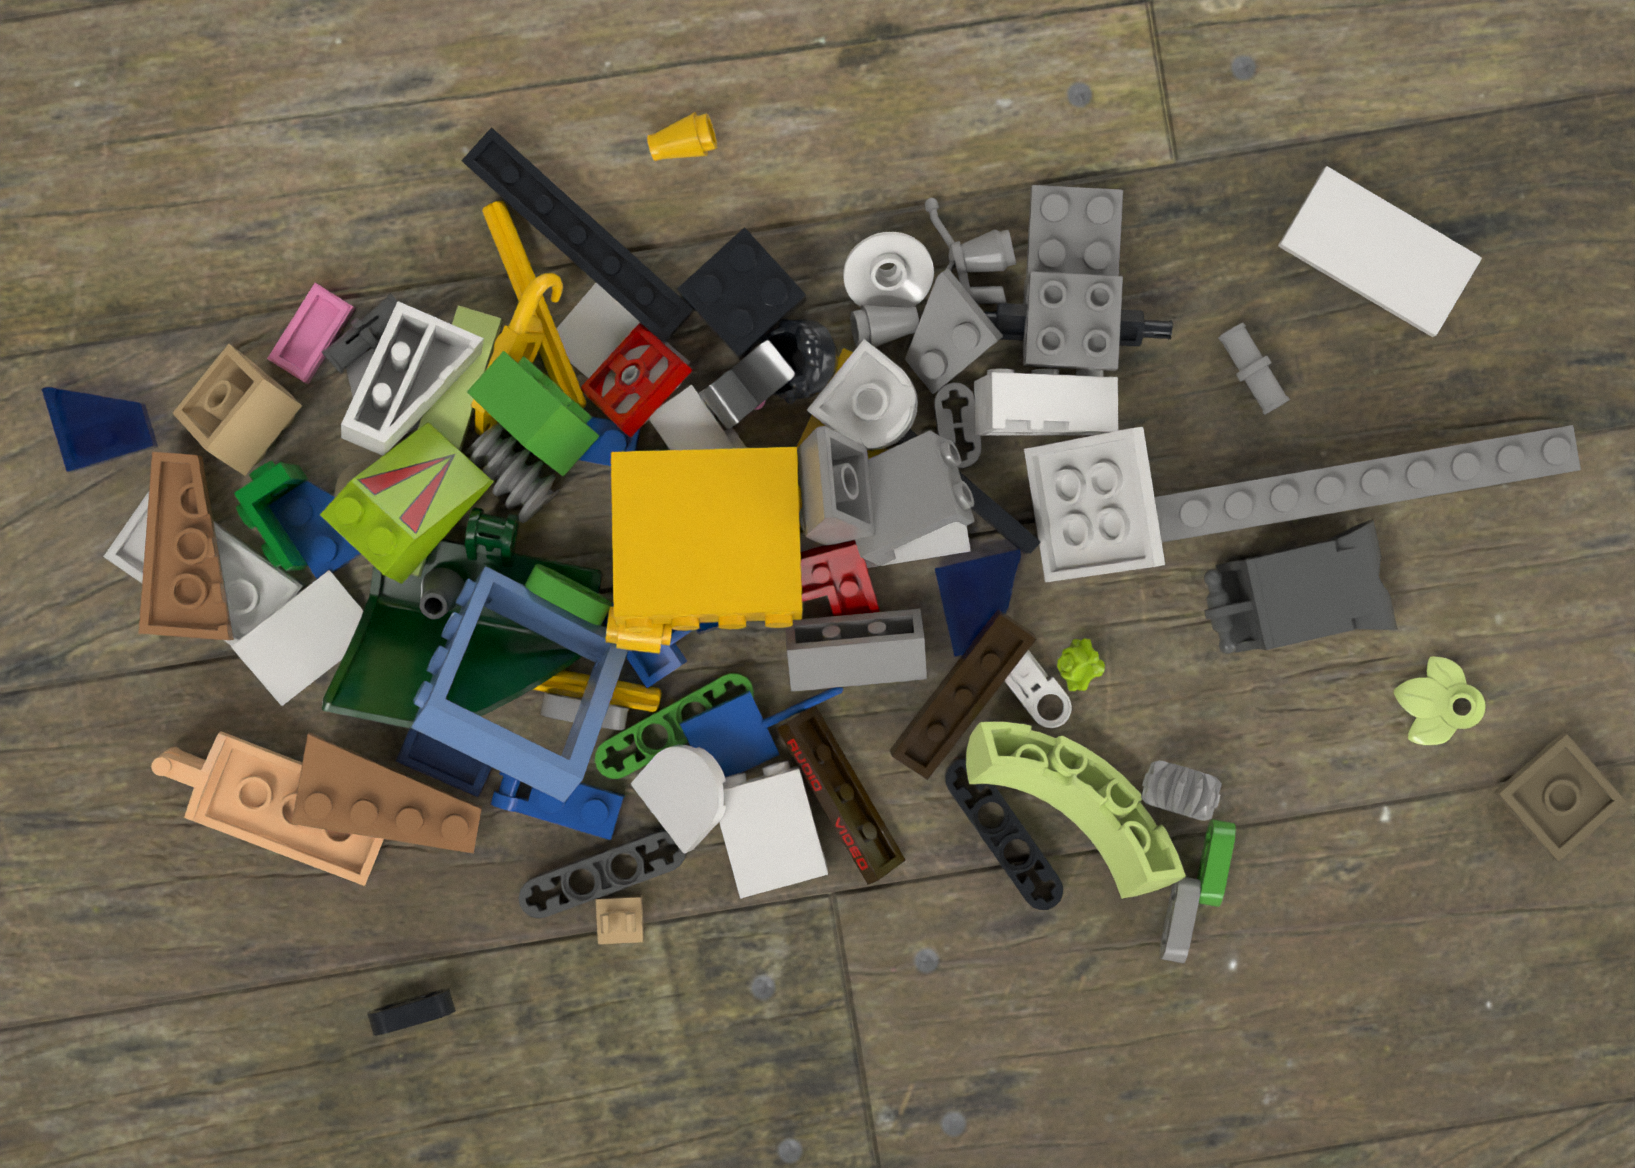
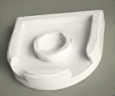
[807,339,918,450]
[631,745,726,854]

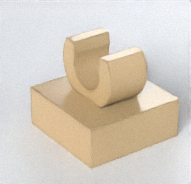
[596,895,644,944]

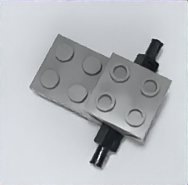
[983,185,1173,371]

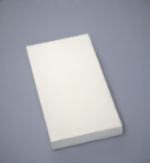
[1278,166,1482,337]
[103,492,306,646]

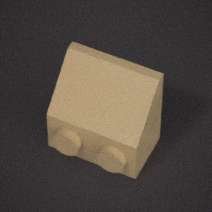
[173,344,302,476]

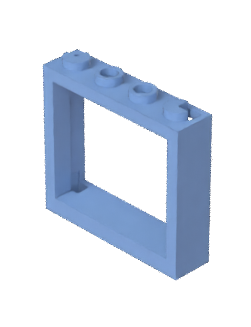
[411,566,628,802]

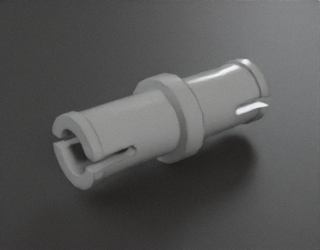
[1218,322,1290,415]

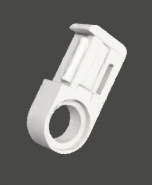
[1004,650,1072,728]

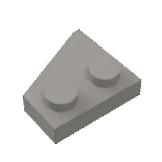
[905,269,1003,394]

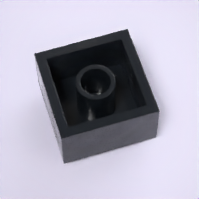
[677,227,807,361]

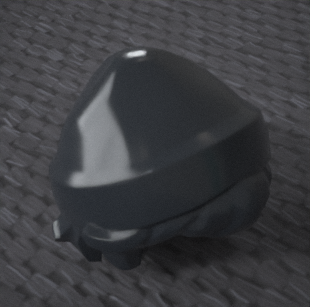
[761,319,839,404]

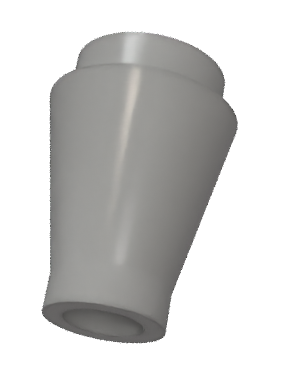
[850,305,919,347]

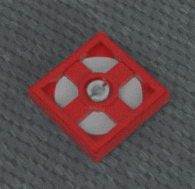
[580,323,692,438]

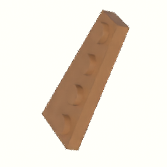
[138,452,234,641]
[292,732,482,854]

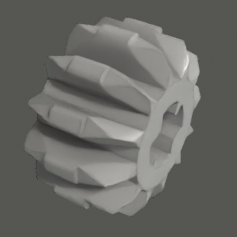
[1141,760,1222,821]

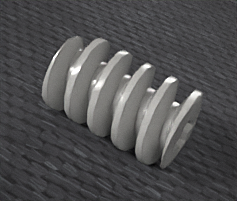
[464,423,560,523]

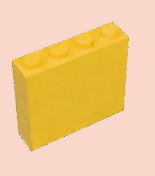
[611,447,802,632]

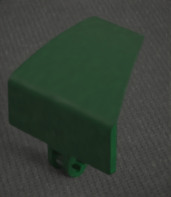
[322,507,603,729]

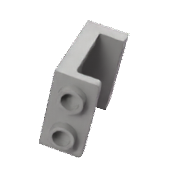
[855,431,974,566]

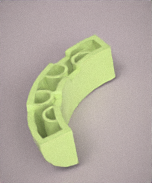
[966,722,1186,899]

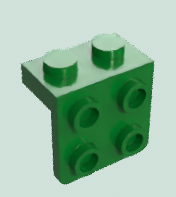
[234,461,309,571]

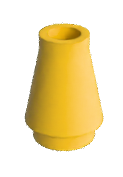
[647,112,717,161]

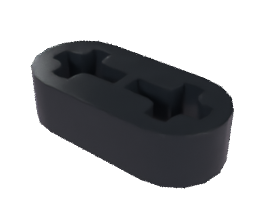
[367,988,456,1036]

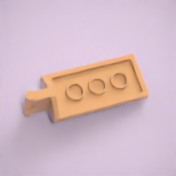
[151,731,384,886]

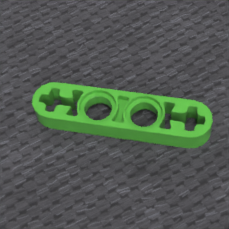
[595,672,754,779]

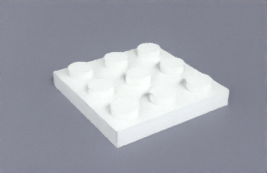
[1024,427,1165,582]

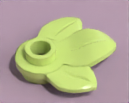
[1394,656,1486,745]

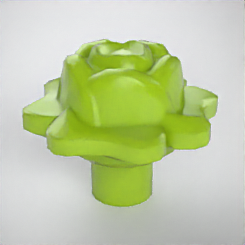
[1057,638,1105,691]

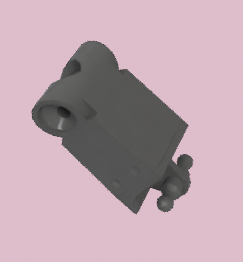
[1204,519,1398,654]

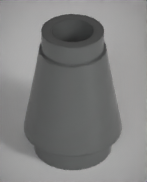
[420,568,465,619]

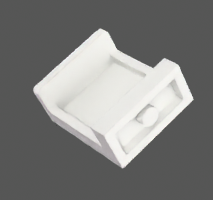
[719,761,828,899]

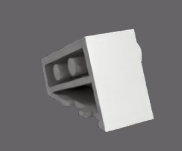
[341,301,484,456]
[974,369,1118,436]

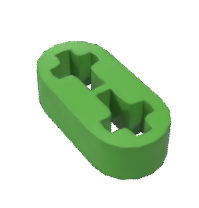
[525,564,612,625]
[1197,819,1236,907]

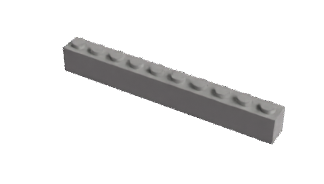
[1154,425,1581,542]

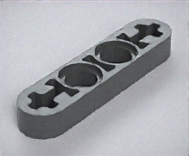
[518,829,686,918]

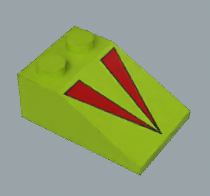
[320,422,494,584]

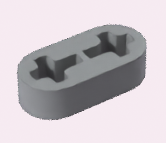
[934,383,981,469]
[540,692,629,730]
[1160,877,1201,964]

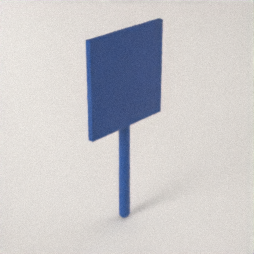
[680,687,843,777]

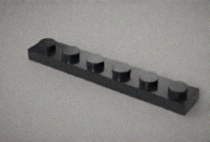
[461,127,694,344]

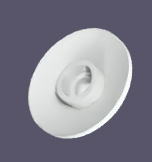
[843,232,934,307]

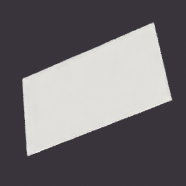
[557,283,690,378]
[231,570,363,706]

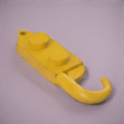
[471,272,563,436]

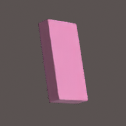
[267,283,356,384]

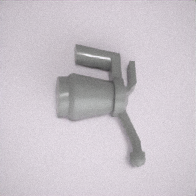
[925,198,1016,304]

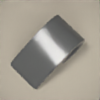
[699,340,795,430]

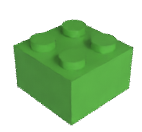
[467,351,599,476]

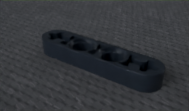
[944,757,1063,910]

